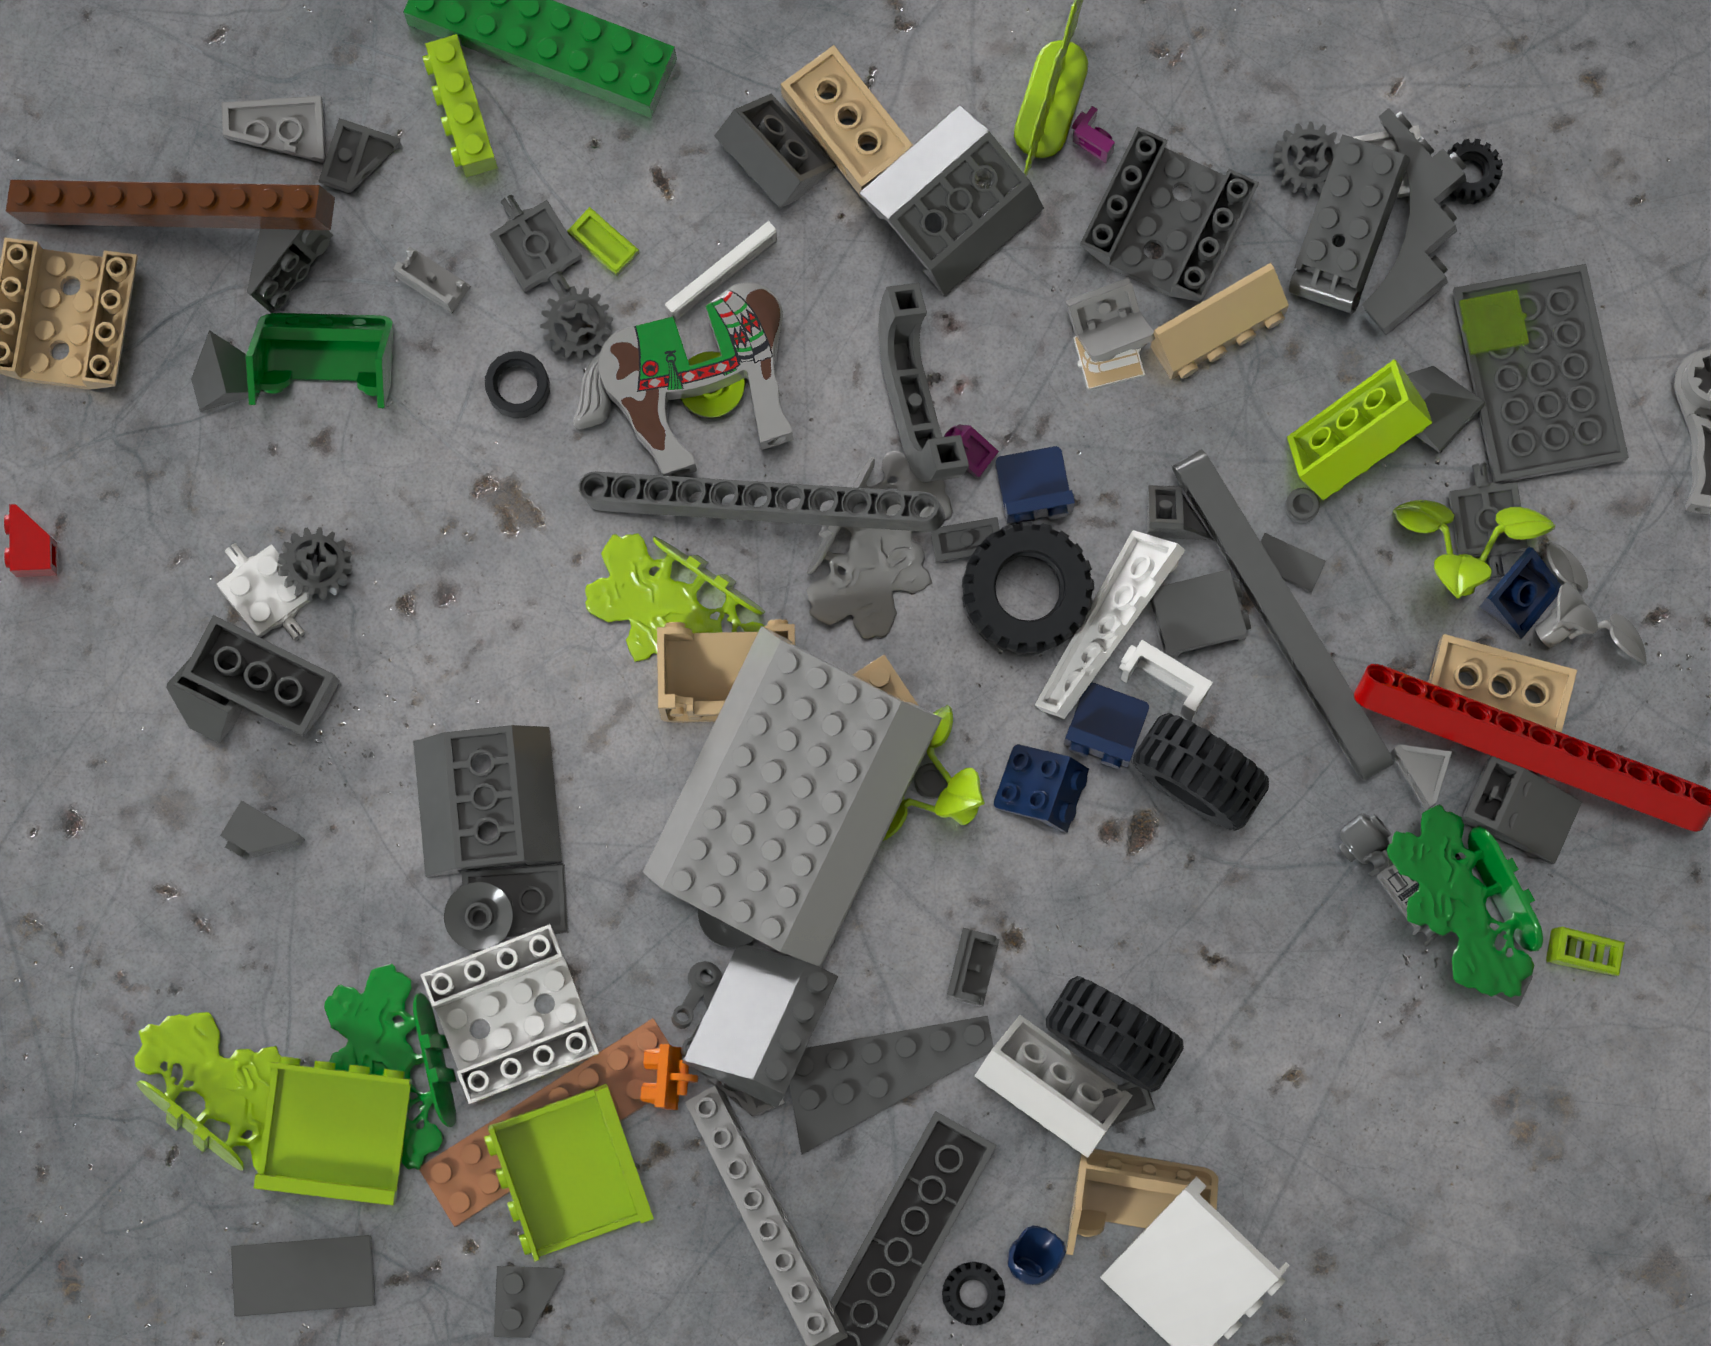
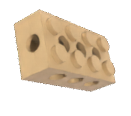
[781,45,913,198]
[1428,634,1577,733]

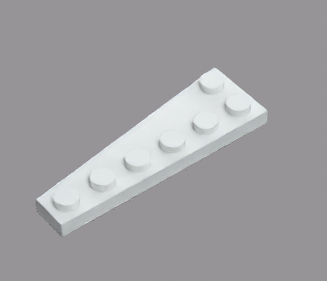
[1035,530,1185,719]

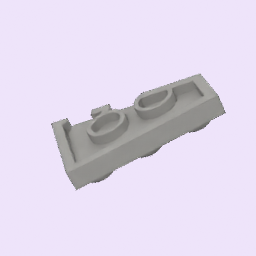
[221,96,326,163]

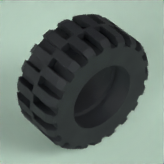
[962,522,1094,654]
[1133,713,1269,831]
[1046,976,1184,1092]

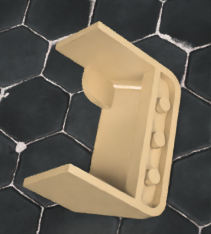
[1066,1149,1218,1255]

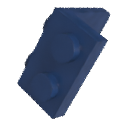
[995,446,1075,525]
[1064,682,1149,769]
[994,744,1089,833]

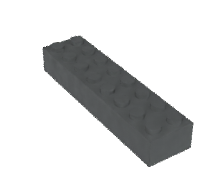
[806,1111,997,1346]

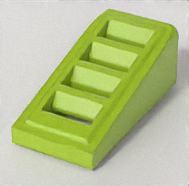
[1546,926,1625,976]

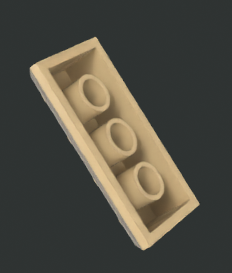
[1150,263,1289,380]

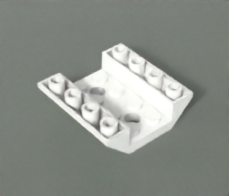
[420,924,599,1105]

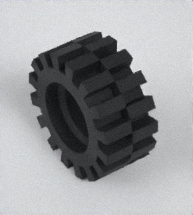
[1447,139,1503,204]
[942,1262,1005,1325]

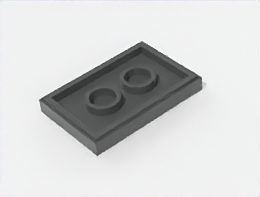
[461,864,569,937]

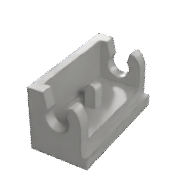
[393,247,471,313]

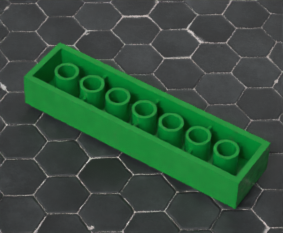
[403,0,677,118]

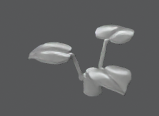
[1535,541,1647,666]

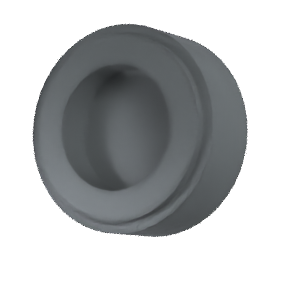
[1285,488,1320,523]
[914,763,948,799]

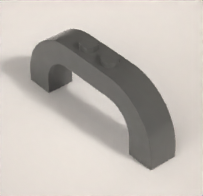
[878,283,969,482]

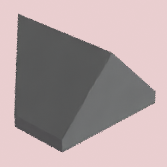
[191,330,265,412]
[1147,485,1213,540]

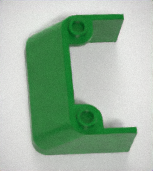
[246,313,393,408]

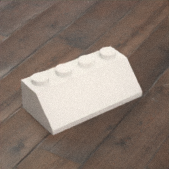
[975,1015,1133,1158]

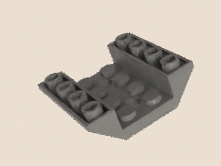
[859,105,1044,296]
[1080,126,1259,302]
[413,725,562,877]

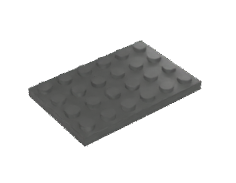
[1453,264,1629,484]

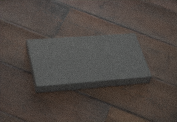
[231,1235,375,1317]

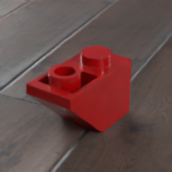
[4,504,57,577]

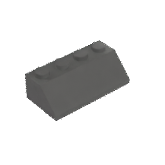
[182,615,340,736]

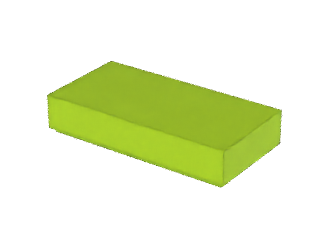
[567,207,639,276]

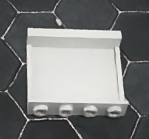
[1100,1176,1290,1346]

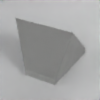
[1391,744,1452,811]

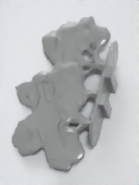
[806,450,953,639]

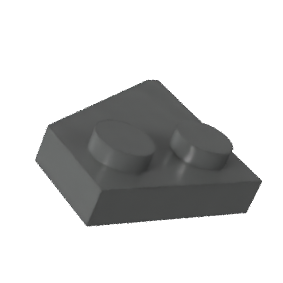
[318,118,401,193]

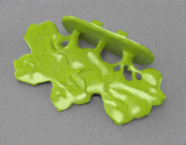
[1014,0,1088,176]
[585,533,765,662]
[134,1012,281,1172]

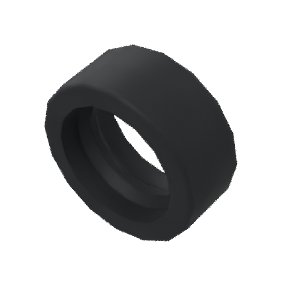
[485,351,550,418]

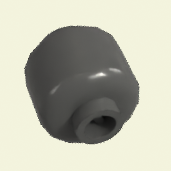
[1338,813,1391,864]

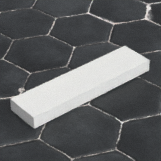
[665,221,777,321]

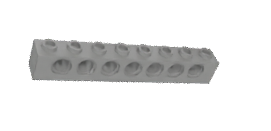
[685,1085,848,1346]

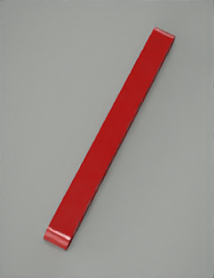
[1354,664,1711,832]

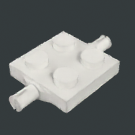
[217,543,313,641]

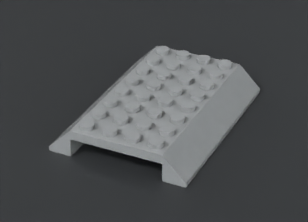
[643,626,942,967]

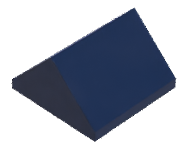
[1480,547,1561,639]

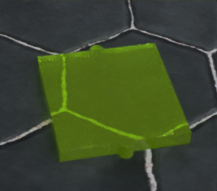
[1459,289,1529,355]

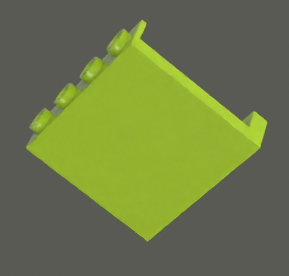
[253,1056,412,1206]
[484,1084,654,1262]

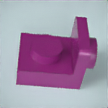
[1071,106,1115,163]
[944,424,999,477]

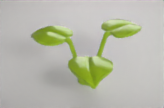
[1393,500,1555,599]
[883,705,985,841]

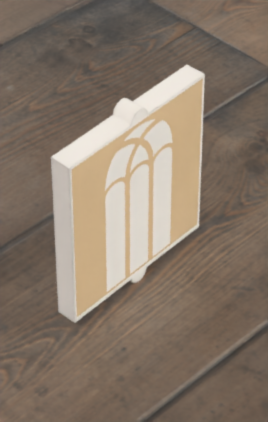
[1073,336,1145,390]

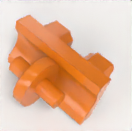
[640,1044,699,1110]

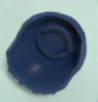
[1007,1225,1066,1285]

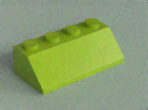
[1287,359,1432,500]

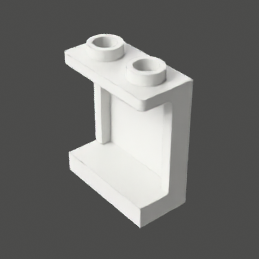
[1119,640,1213,721]

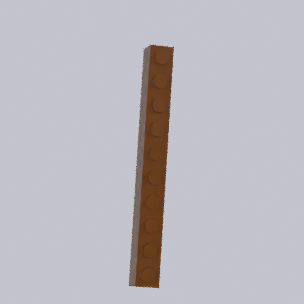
[6,180,335,230]

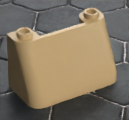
[657,619,796,723]

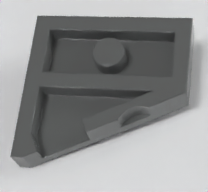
[494,1266,565,1338]

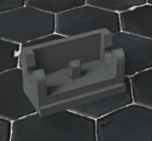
[946,928,1000,1007]

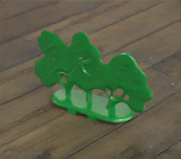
[1387,804,1543,998]
[324,964,457,1170]

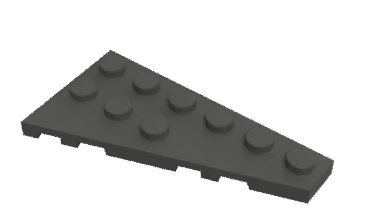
[789,1016,993,1155]

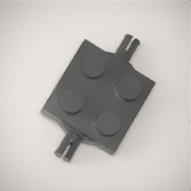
[490,195,582,293]
[1448,463,1528,578]

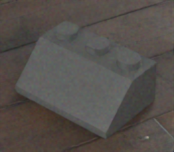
[714,94,836,208]

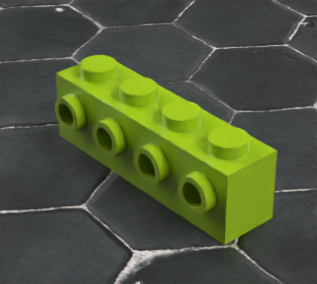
[422,34,498,178]

